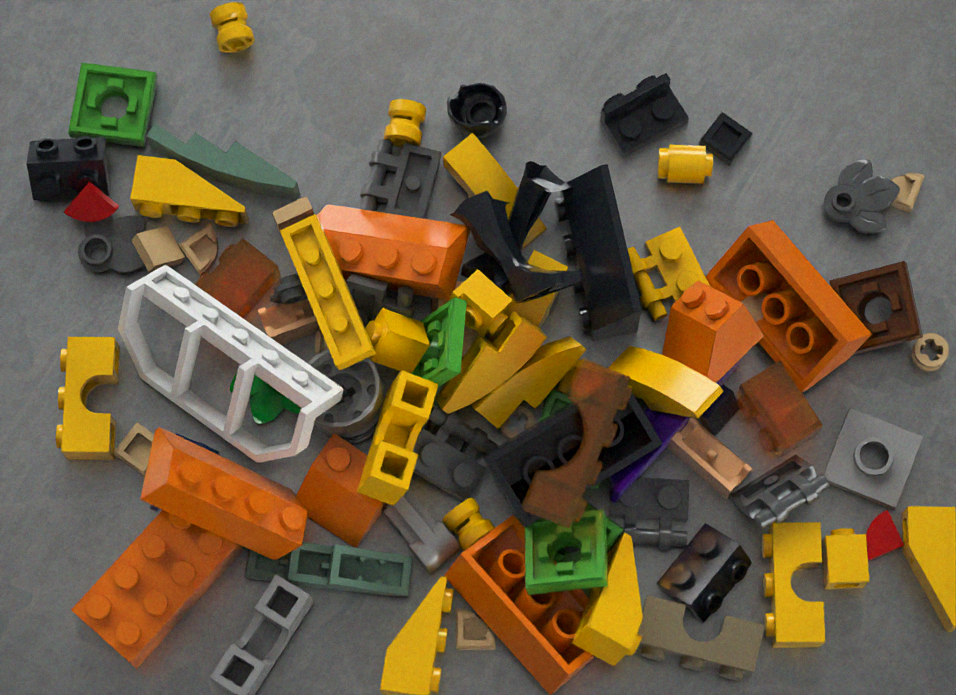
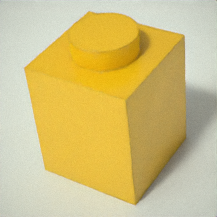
[365,308,430,374]
[821,528,869,589]

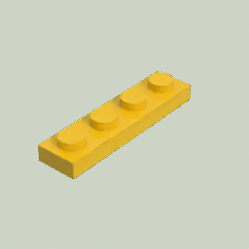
[280,214,376,370]

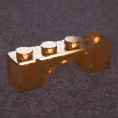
[521,359,633,528]

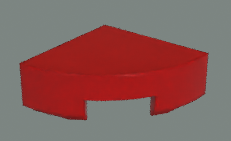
[63,181,119,222]
[865,509,904,562]

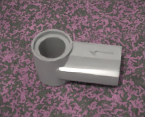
[384,491,461,574]

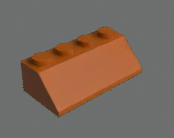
[317,204,470,300]
[705,220,872,393]
[140,427,308,561]
[444,515,595,695]

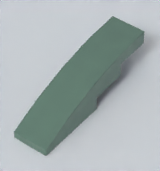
[146,124,300,200]
[244,542,413,597]

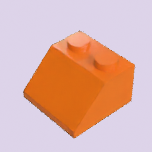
[662,281,764,383]
[296,433,388,548]

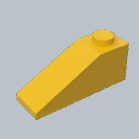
[572,532,643,666]

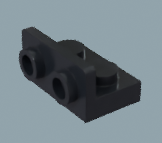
[600,73,689,158]

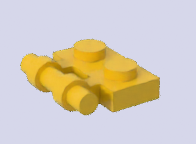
[627,226,710,321]

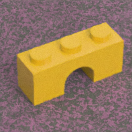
[56,337,120,460]
[357,370,439,506]
[762,522,825,648]

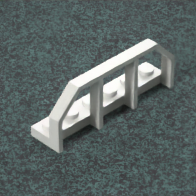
[118,264,344,463]

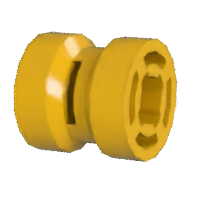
[209,2,255,53]
[383,99,427,148]
[442,497,495,551]

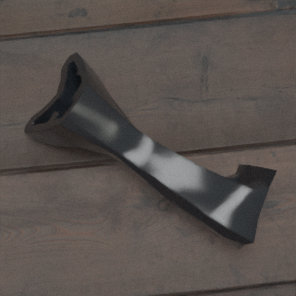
[461,161,572,294]
[450,191,585,303]

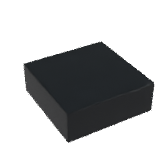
[699,112,753,166]
[699,384,740,436]

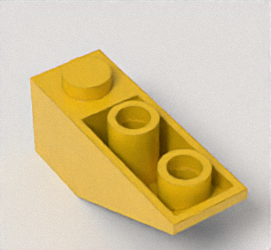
[130,155,249,227]
[901,506,956,632]
[380,576,454,695]

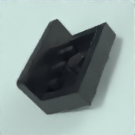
[26,136,111,200]
[656,523,752,622]

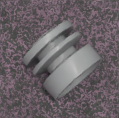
[307,349,388,443]

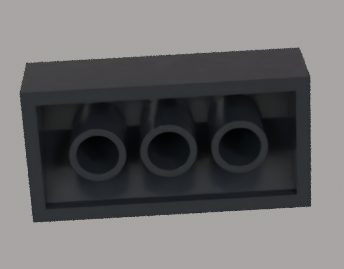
[554,164,642,341]
[482,375,663,527]

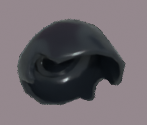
[447,82,507,138]

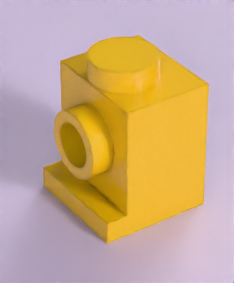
[449,269,513,337]

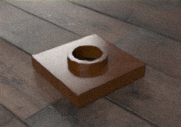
[829,261,923,355]

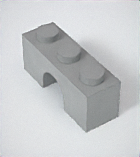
[209,575,313,695]

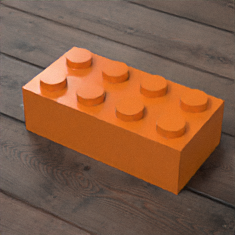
[71,510,244,669]

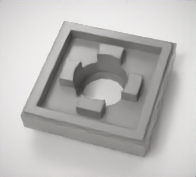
[823,407,923,510]

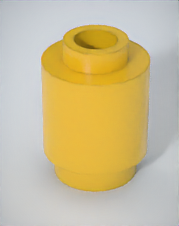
[658,144,713,184]

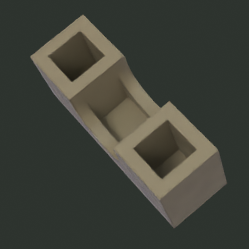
[638,595,765,681]

